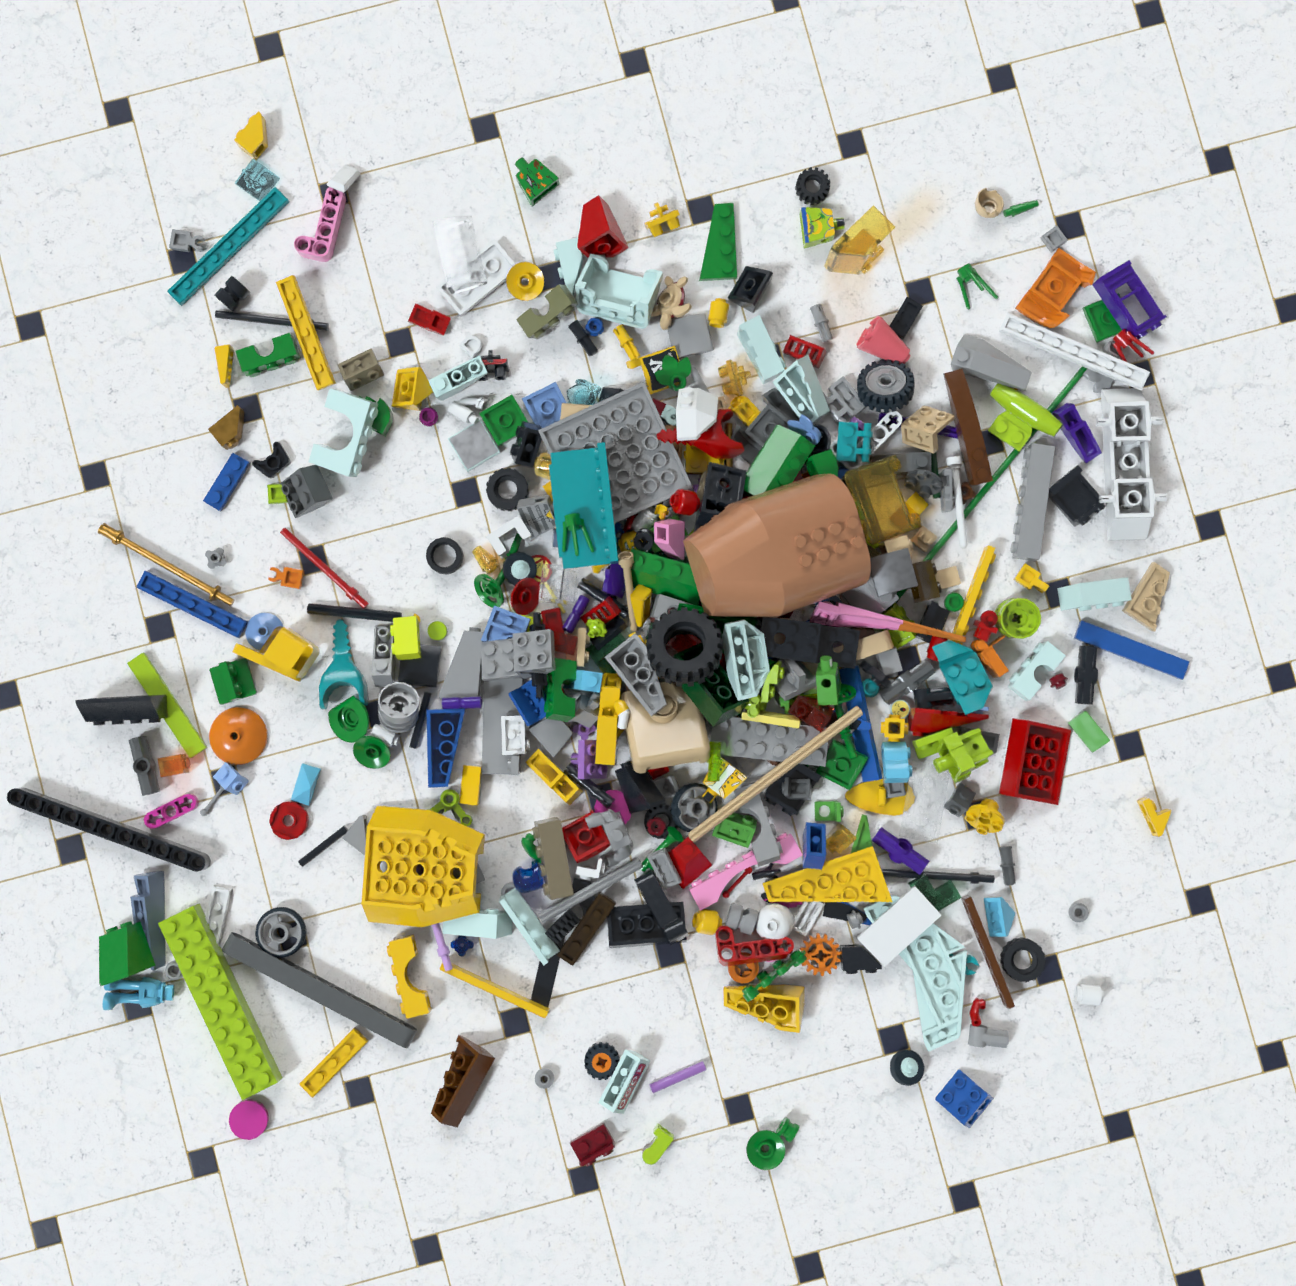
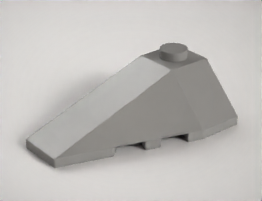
[951,334,1032,391]

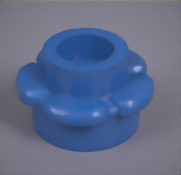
[585,318,604,337]

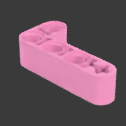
[294,187,346,262]

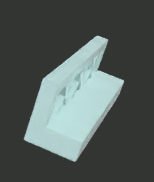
[499,887,560,966]

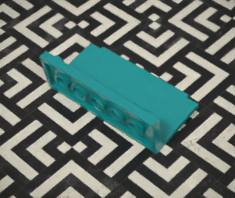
[549,442,618,569]

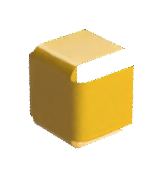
[259,626,320,678]

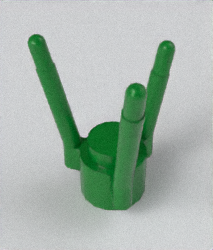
[956,263,998,310]
[562,513,594,556]

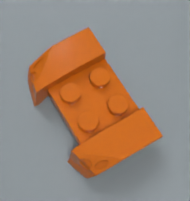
[1015,248,1096,329]

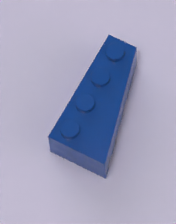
[426,709,465,788]

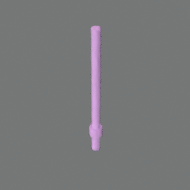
[416,864,453,972]

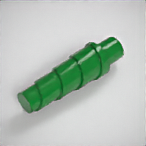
[1003,200,1039,217]

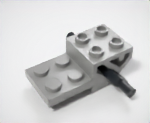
[481,612,555,699]

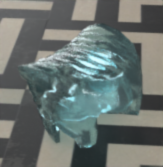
[566,379,602,405]

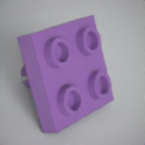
[571,740,608,779]

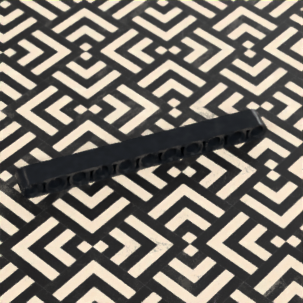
[7,788,211,872]

